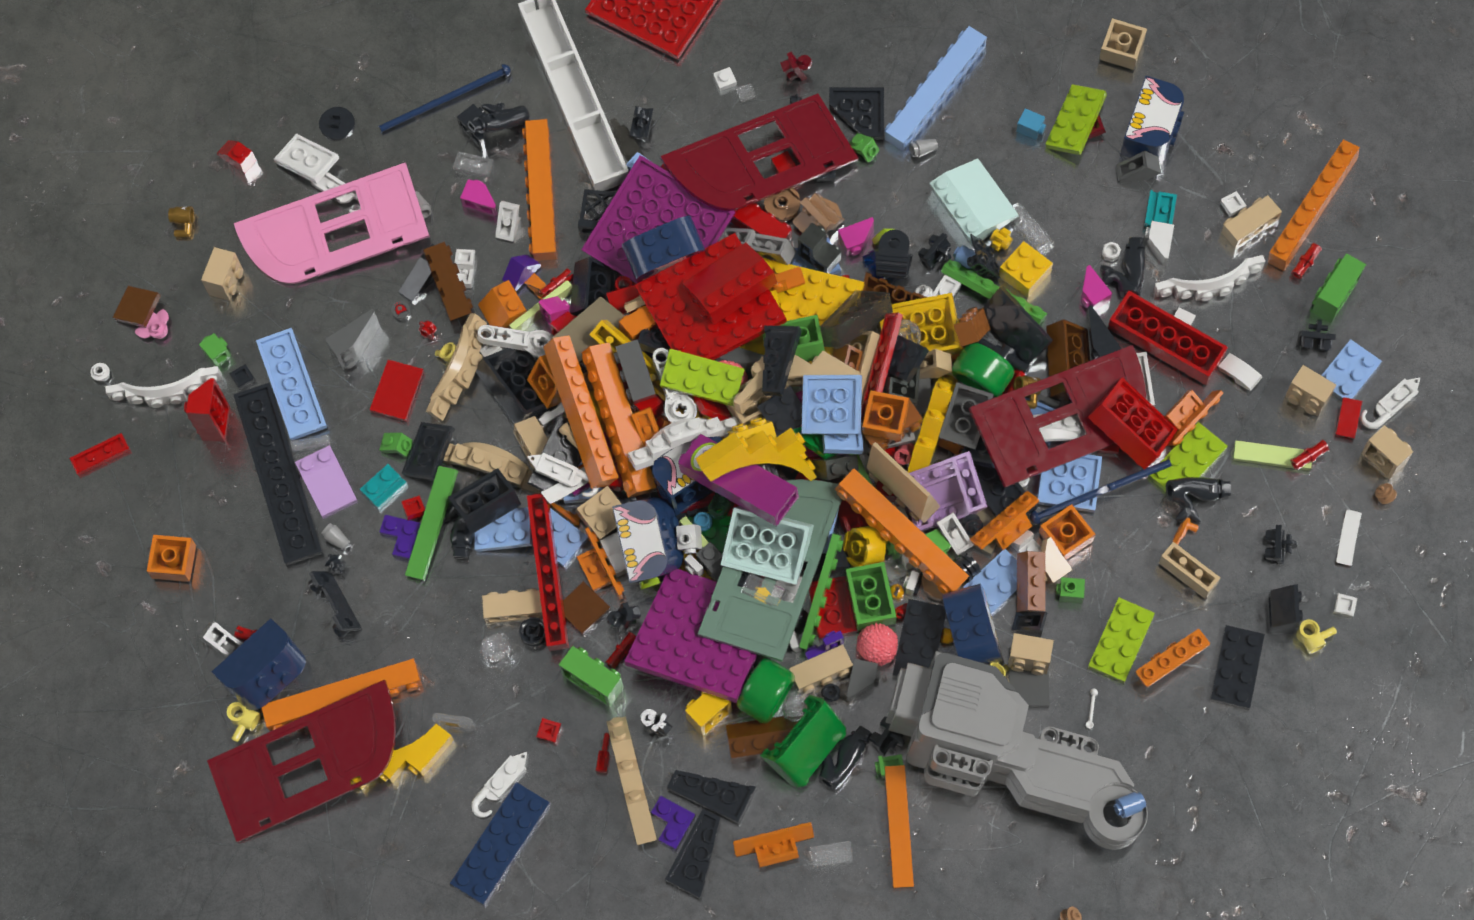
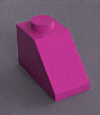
[460,179,498,216]
[838,217,874,257]
[1081,265,1112,310]
[538,296,570,327]

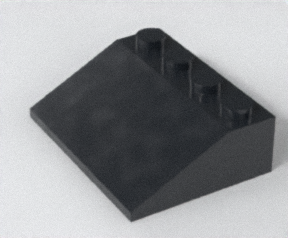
[476,348,558,424]

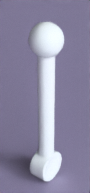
[1085,689,1098,729]

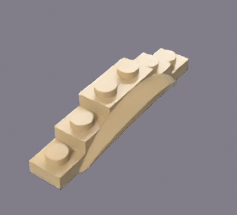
[426,313,487,421]
[443,442,542,494]

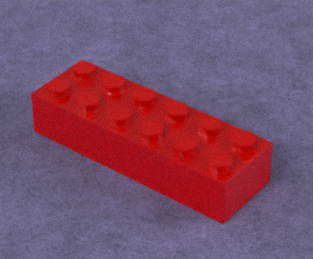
[1108,291,1228,385]

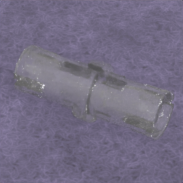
[291,434,331,452]

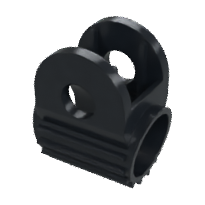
[875,230,913,279]

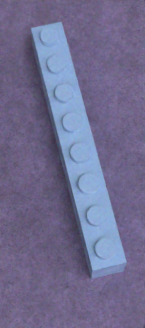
[884,26,987,151]

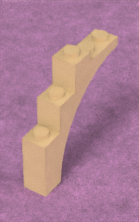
[734,351,861,415]
[606,716,657,845]

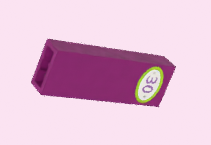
[678,434,799,527]

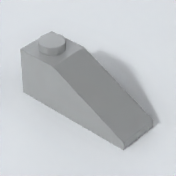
[198,622,243,658]

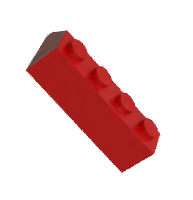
[184,378,230,442]

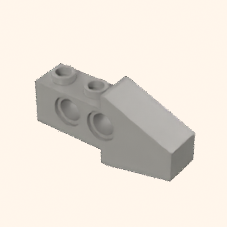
[719,228,796,265]

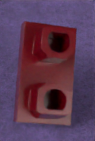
[780,51,812,81]

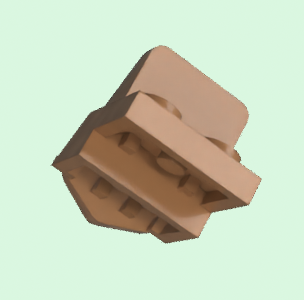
[793,193,845,233]

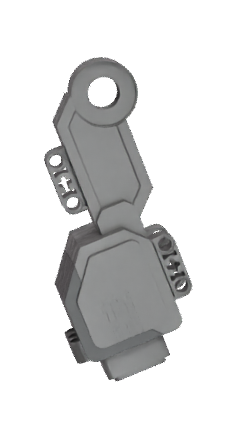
[886,651,1148,850]

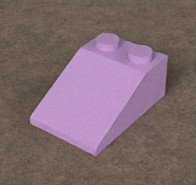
[295,445,357,517]

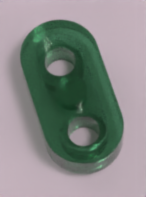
[708,493,734,520]

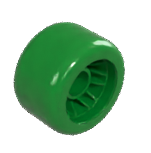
[952,342,1014,399]
[736,658,795,724]

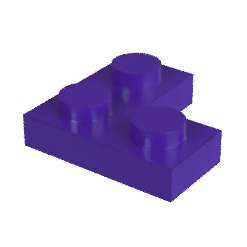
[380,515,421,560]
[805,631,844,661]
[651,796,696,850]

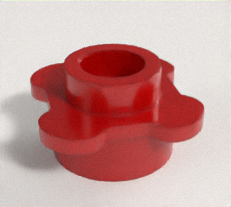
[418,321,437,340]

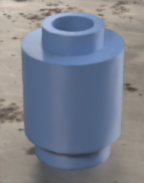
[953,245,975,270]
[1114,792,1146,818]

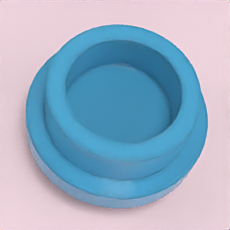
[693,512,712,531]

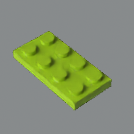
[1045,84,1107,155]
[659,349,744,407]
[1148,422,1228,492]
[1088,597,1155,684]

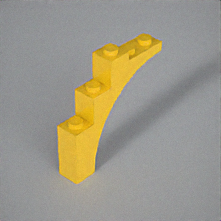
[907,375,958,473]
[695,428,817,481]
[351,724,453,790]

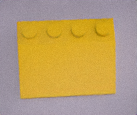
[878,293,963,355]

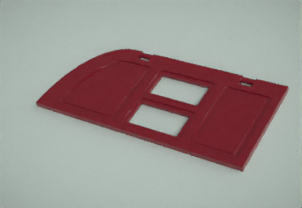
[660,93,859,211]
[969,345,1146,488]
[207,679,396,843]

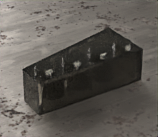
[820,290,893,349]

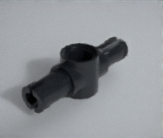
[978,338,1031,376]

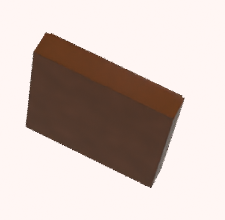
[113,286,161,328]
[563,581,611,635]

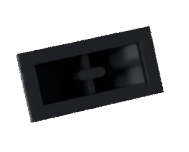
[1011,611,1048,638]

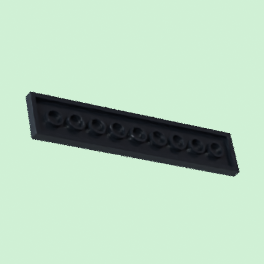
[233,382,323,566]

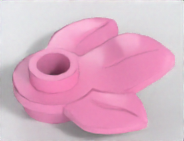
[135,309,169,339]

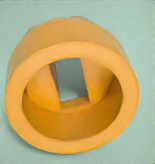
[890,584,904,601]
[940,628,954,644]

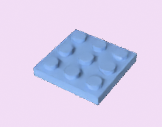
[802,375,862,434]
[1037,448,1102,513]

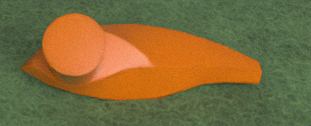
[551,503,581,526]
[1172,518,1199,545]

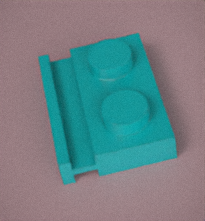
[1144,190,1177,227]
[360,464,408,510]

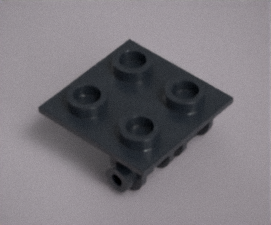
[967,234,1000,279]

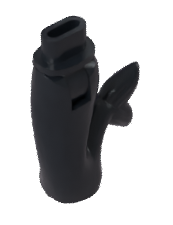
[468,103,530,134]
[1101,237,1145,298]
[1166,477,1231,523]
[442,505,474,559]
[818,726,872,790]

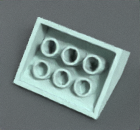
[930,159,1019,247]
[721,506,814,585]

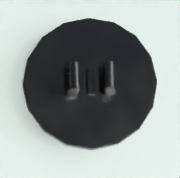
[319,107,355,140]

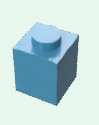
[1016,108,1046,140]

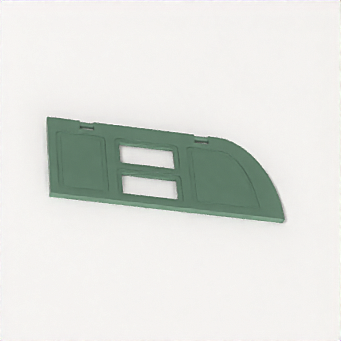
[698,480,842,662]

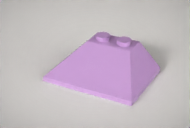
[908,451,987,531]

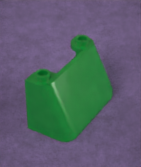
[760,694,846,788]

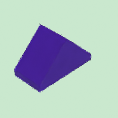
[502,254,541,291]

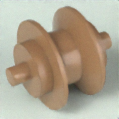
[1375,483,1397,504]
[1060,906,1082,920]

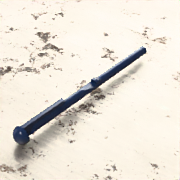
[379,64,511,132]
[1030,459,1172,524]

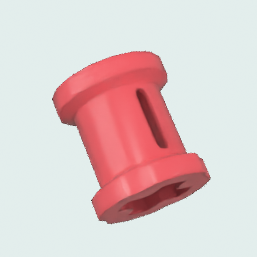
[894,443,915,465]

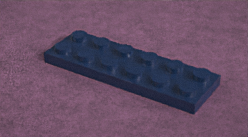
[450,782,550,906]

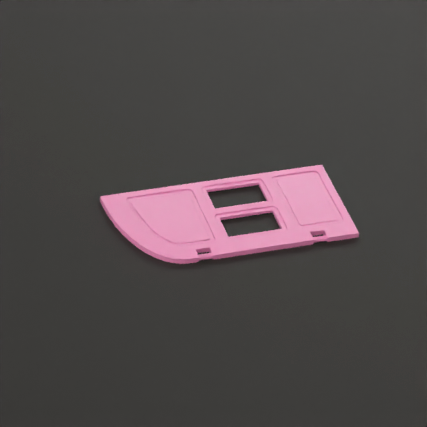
[234,163,430,284]

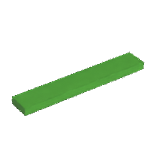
[405,466,458,581]

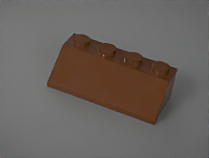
[1046,319,1090,401]
[726,713,804,764]

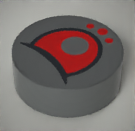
[391,301,411,320]

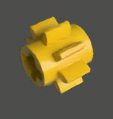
[990,228,1013,252]

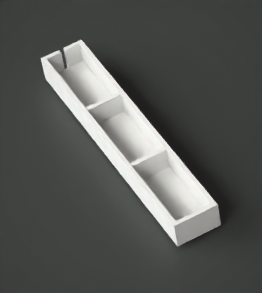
[518,0,629,191]

